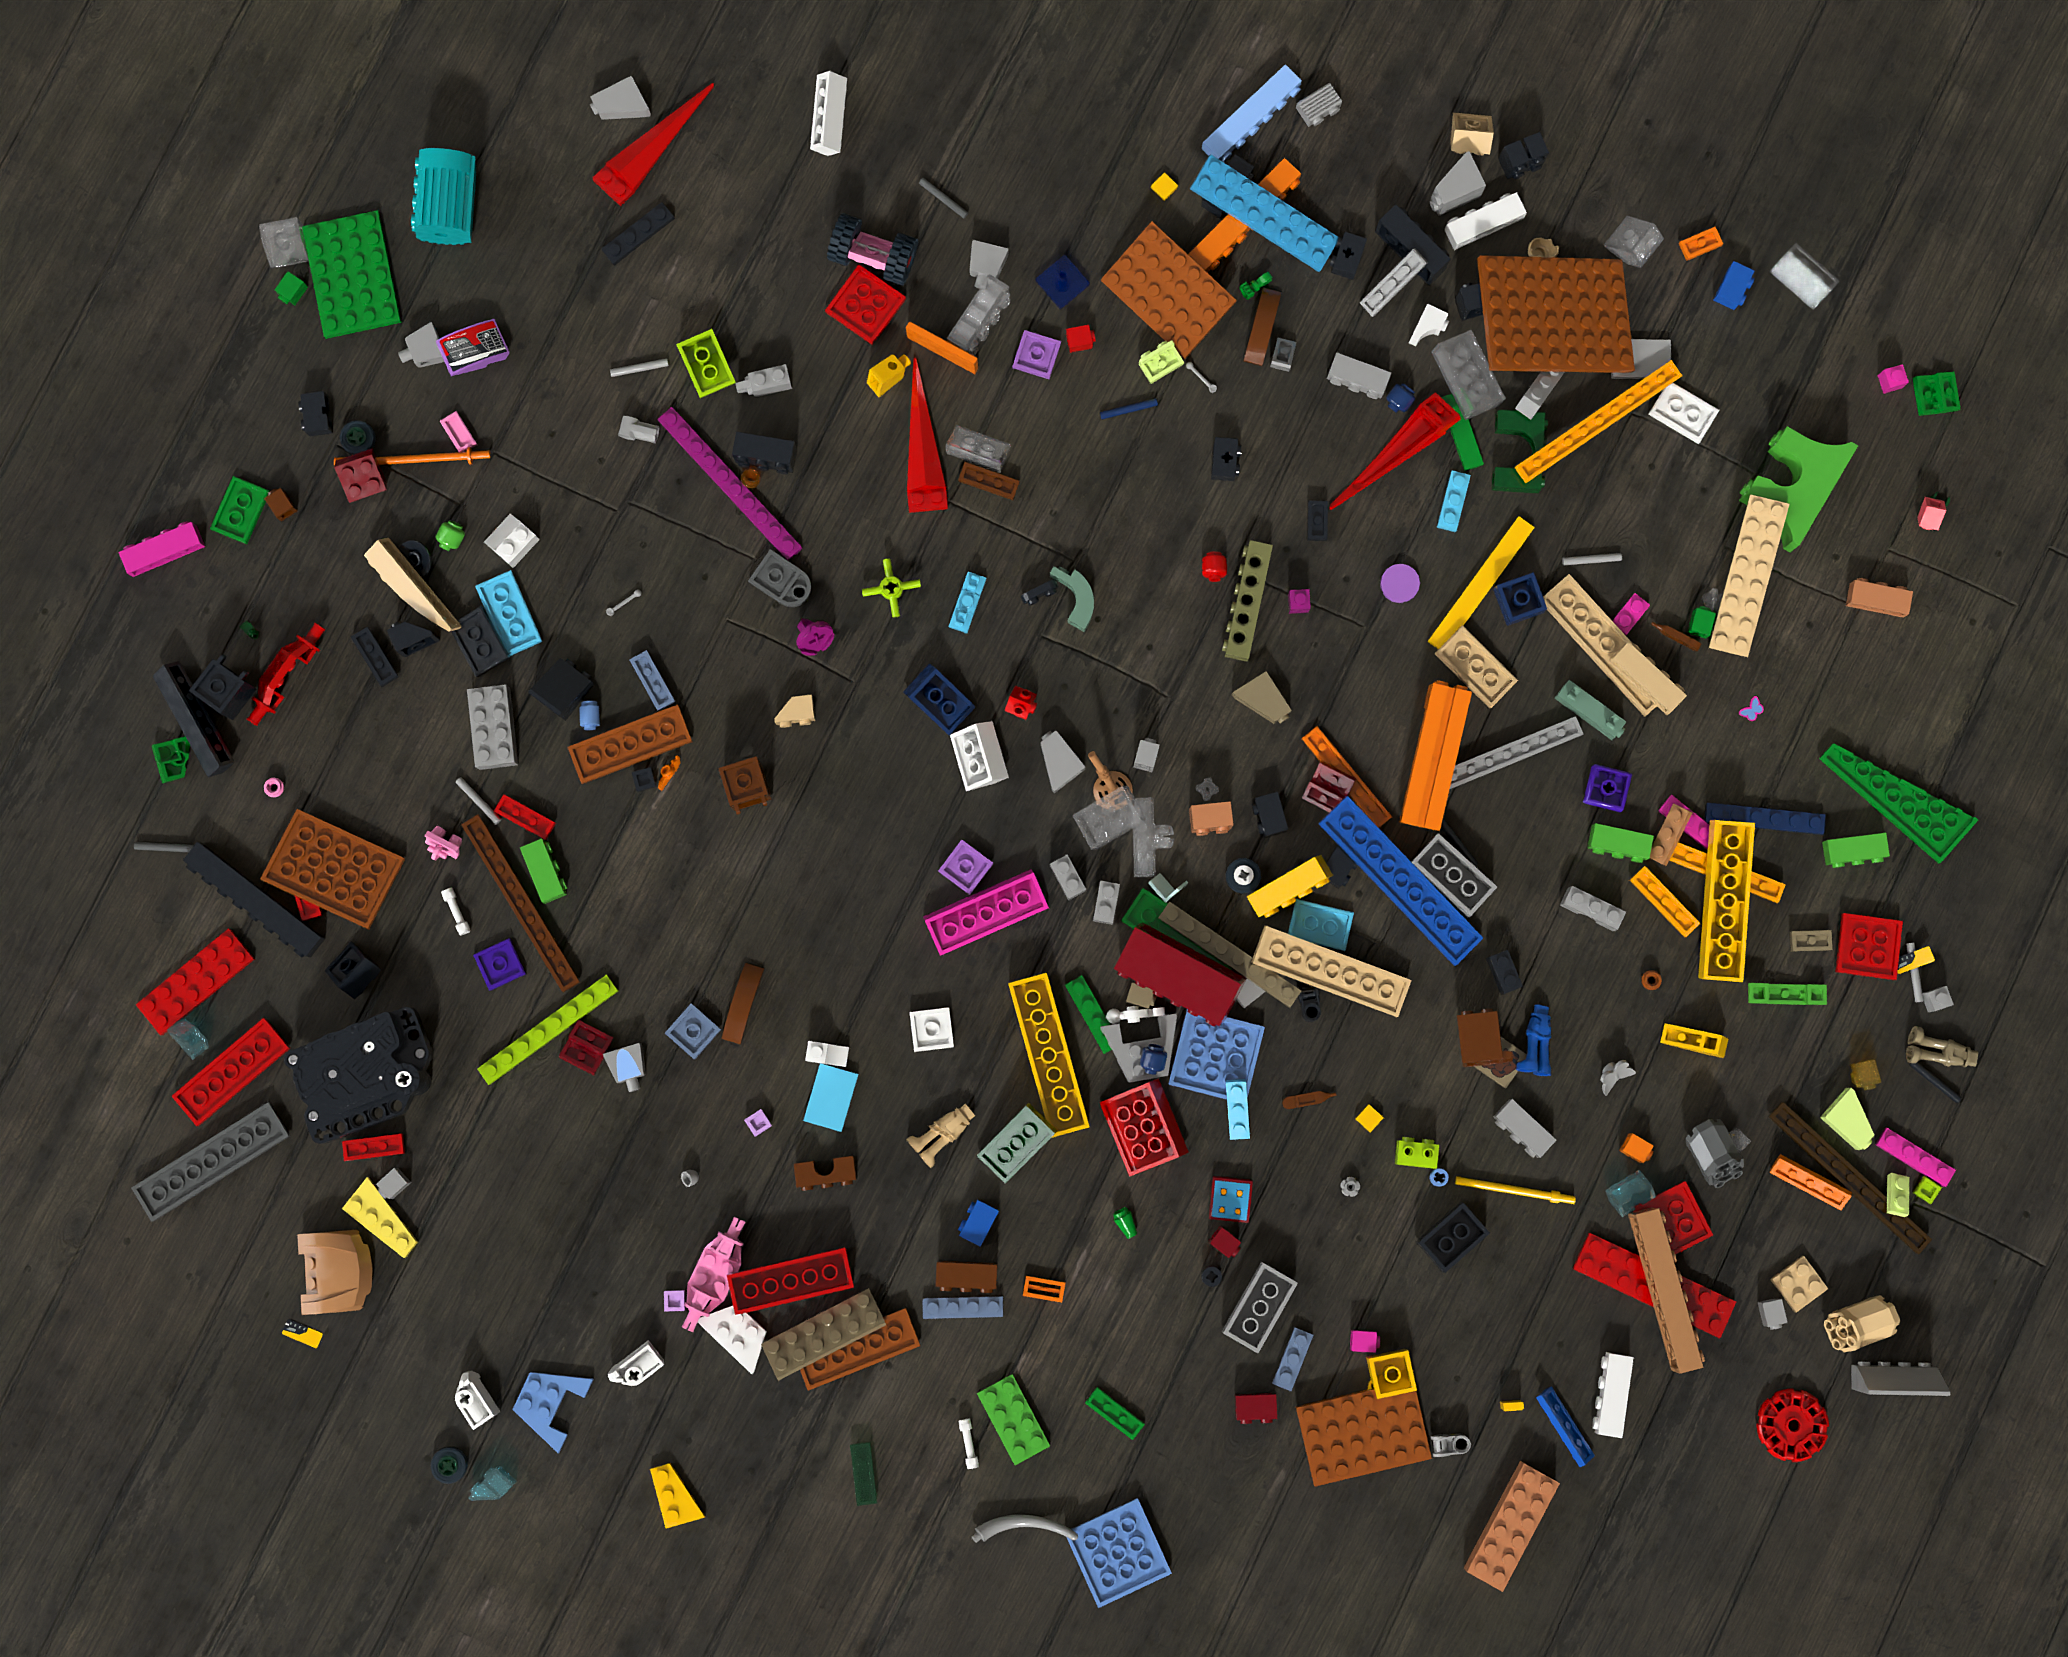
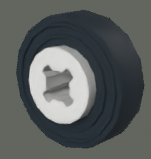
[1226,858,1261,894]

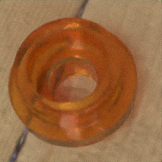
[741,469,760,488]

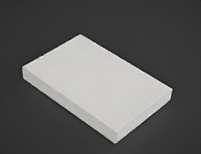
[1649,383,1719,444]

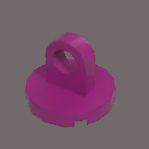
[797,618,834,656]

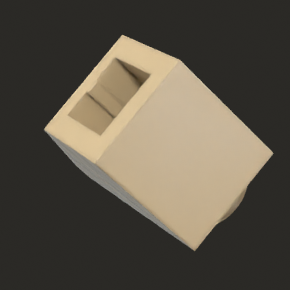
[774,695,815,728]

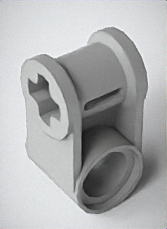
[1430,1433,1471,1457]

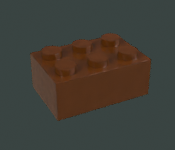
[935,1260,998,1293]

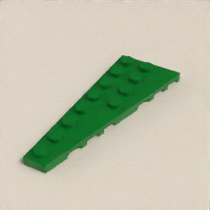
[1819,743,1978,864]

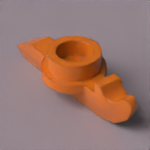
[658,755,680,791]

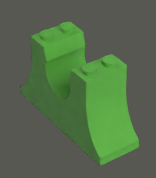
[1739,426,1858,552]

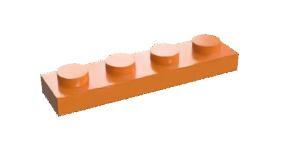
[1770,1154,1852,1210]

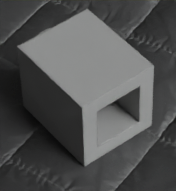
[1922,986,1954,1012]
[376,1168,411,1199]
[1758,1298,1788,1330]

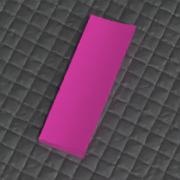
[923,869,1049,956]

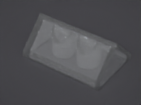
[1770,243,1839,310]
[945,425,1011,473]

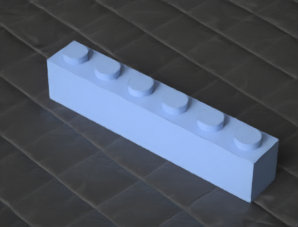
[1202,65,1302,162]

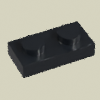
[1307,501,1328,541]

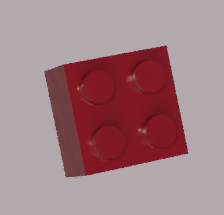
[334,448,387,503]

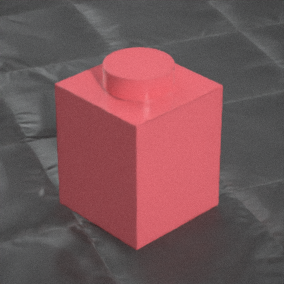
[1917,497,1946,530]

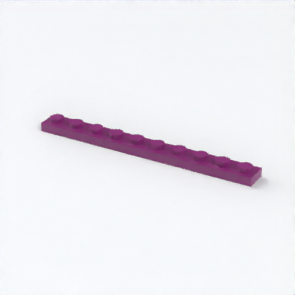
[657,407,802,561]

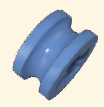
[1430,1169,1449,1186]

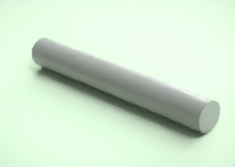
[610,358,669,377]
[1562,553,1622,565]
[456,777,502,824]
[1906,943,1923,1002]

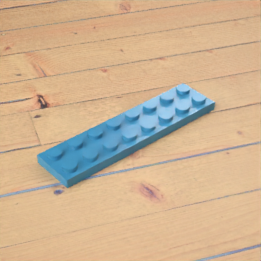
[1190,155,1339,272]

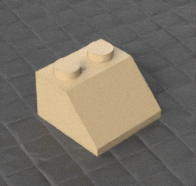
[1451,113,1494,155]

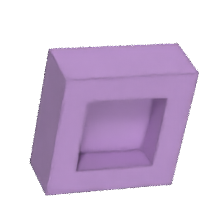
[744,1109,772,1137]
[664,1290,685,1312]

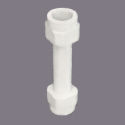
[441,888,471,936]
[958,1418,979,1469]

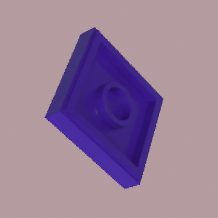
[473,938,526,991]

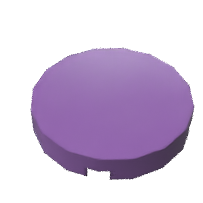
[1380,564,1420,603]

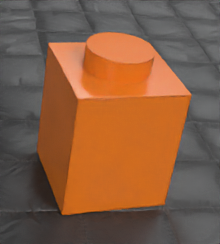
[1619,1133,1653,1163]

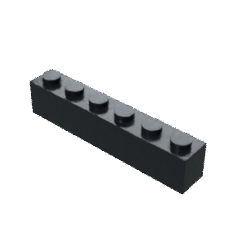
[153,661,235,777]

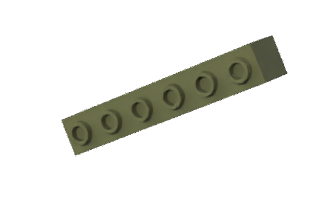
[1222,540,1273,662]

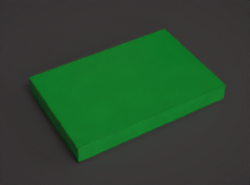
[210,476,270,544]

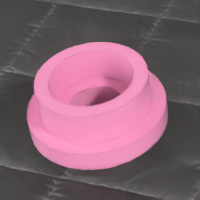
[264,778,284,797]

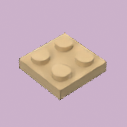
[1770,1256,1828,1312]

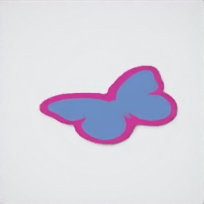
[1739,696,1764,721]

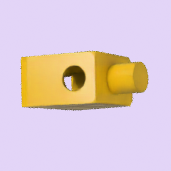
[867,354,911,397]

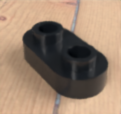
[1020,579,1059,606]

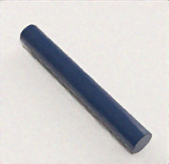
[1100,398,1158,420]

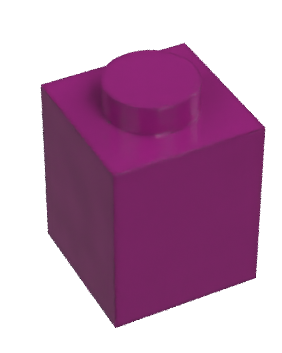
[1288,589,1311,614]

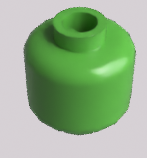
[436,520,465,551]

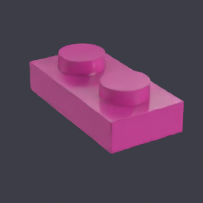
[1612,593,1650,636]

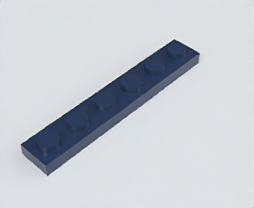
[1704,803,1825,835]

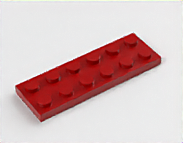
[136,928,255,1035]
[172,1018,290,1126]

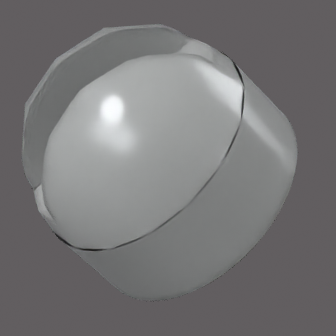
[681,1170,699,1187]

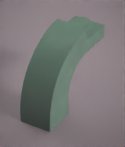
[1050,567,1094,632]

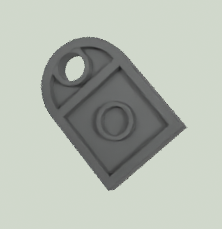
[748,549,811,607]

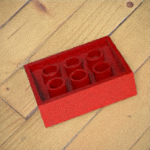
[1099,1078,1189,1177]

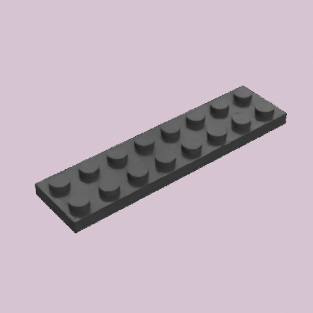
[131,1102,290,1222]

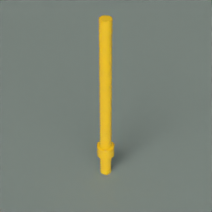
[1455,1176,1575,1204]

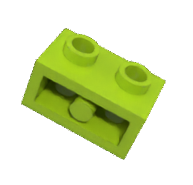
[1395,1137,1439,1169]

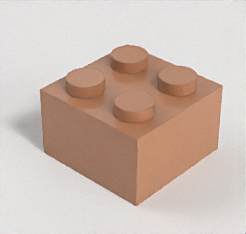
[1189,802,1233,836]

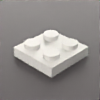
[910,1008,954,1052]

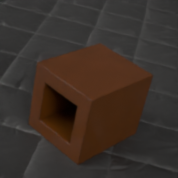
[264,488,297,522]

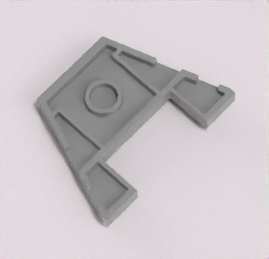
[1100,1014,1177,1082]

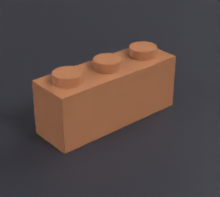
[1846,578,1913,618]

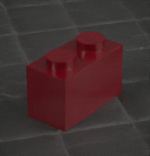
[1208,1226,1241,1258]
[1235,1393,1277,1424]

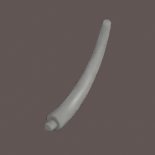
[972,1514,1078,1543]

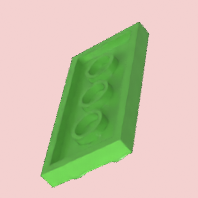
[977,1374,1050,1465]

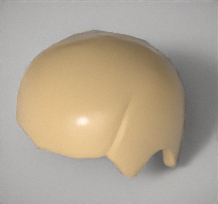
[1528,238,1559,258]

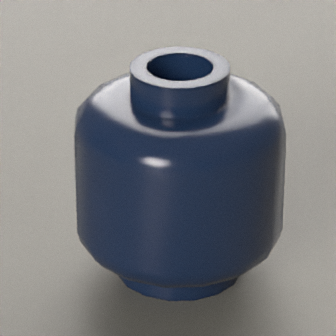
[1386,383,1415,413]
[1140,1044,1167,1075]

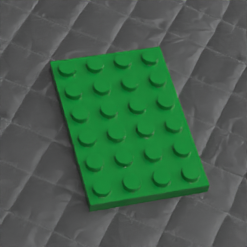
[302,210,401,339]

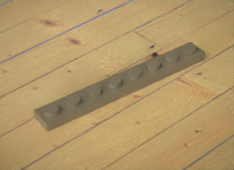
[1158,902,1301,1008]

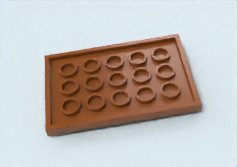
[1101,221,1238,359]
[260,809,405,930]
[1295,1388,1432,1487]

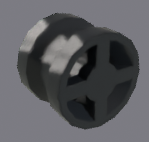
[1201,1266,1222,1287]

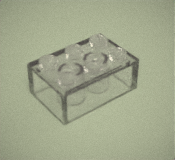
[1072,786,1147,850]

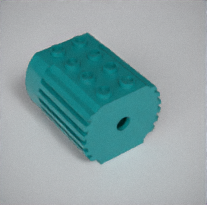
[411,148,477,245]

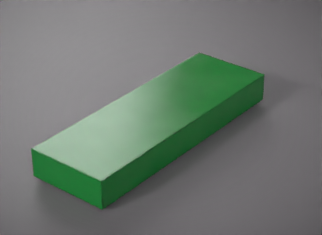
[1085,1387,1145,1440]

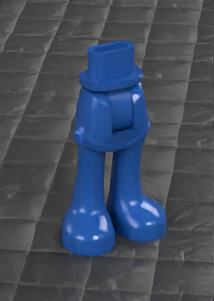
[1516,1005,1551,1076]

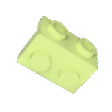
[1139,340,1184,384]

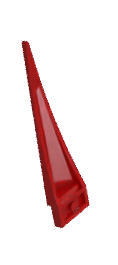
[593,83,714,206]
[907,358,948,513]
[1329,392,1461,510]

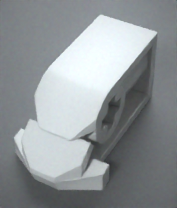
[608,1340,664,1386]
[455,1371,500,1430]

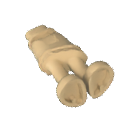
[906,1104,975,1168]

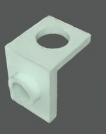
[1148,873,1188,903]

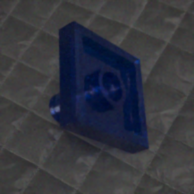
[1035,255,1090,310]

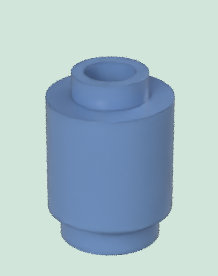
[579,701,600,730]

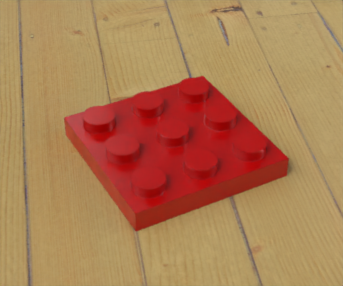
[825,265,906,345]
[1835,913,1903,980]
[1631,1181,1713,1254]

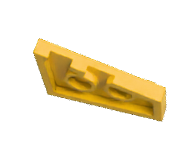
[650,1463,706,1528]

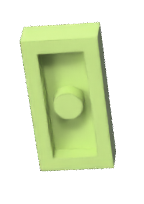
[1887,1173,1909,1217]

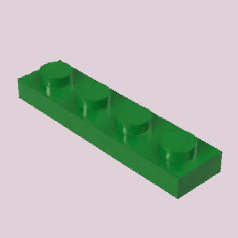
[1065,976,1112,1054]

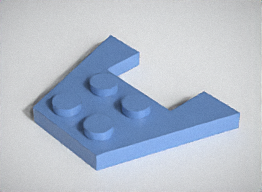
[512,1372,594,1453]

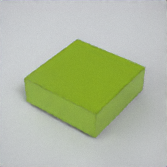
[1913,1176,1942,1204]

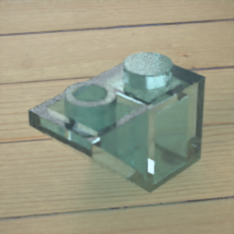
[167,1018,209,1060]
[468,1465,517,1501]

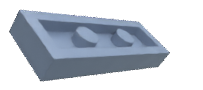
[630,650,675,712]
[1272,1327,1313,1391]

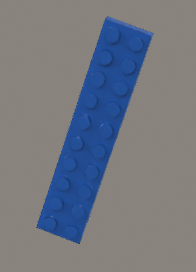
[1318,796,1483,966]

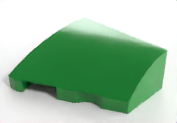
[152,736,190,784]

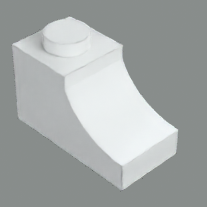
[1409,304,1449,346]
[805,1041,849,1067]

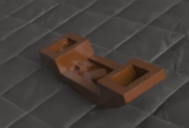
[1244,288,1282,366]
[722,963,764,1044]

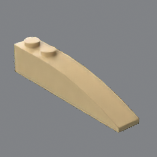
[364,538,462,631]

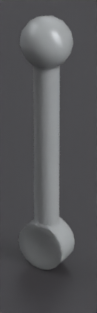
[1186,362,1217,393]
[606,589,642,616]

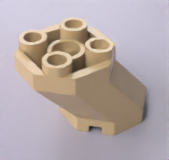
[1824,1295,1900,1352]

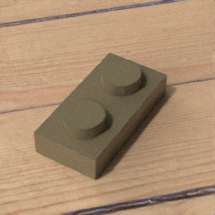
[1790,930,1833,952]

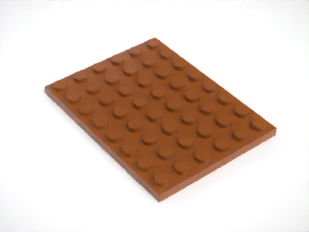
[1477,255,1635,373]

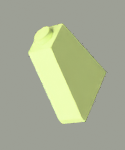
[1820,1088,1874,1150]

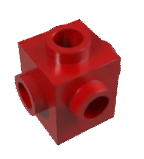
[1005,685,1037,719]

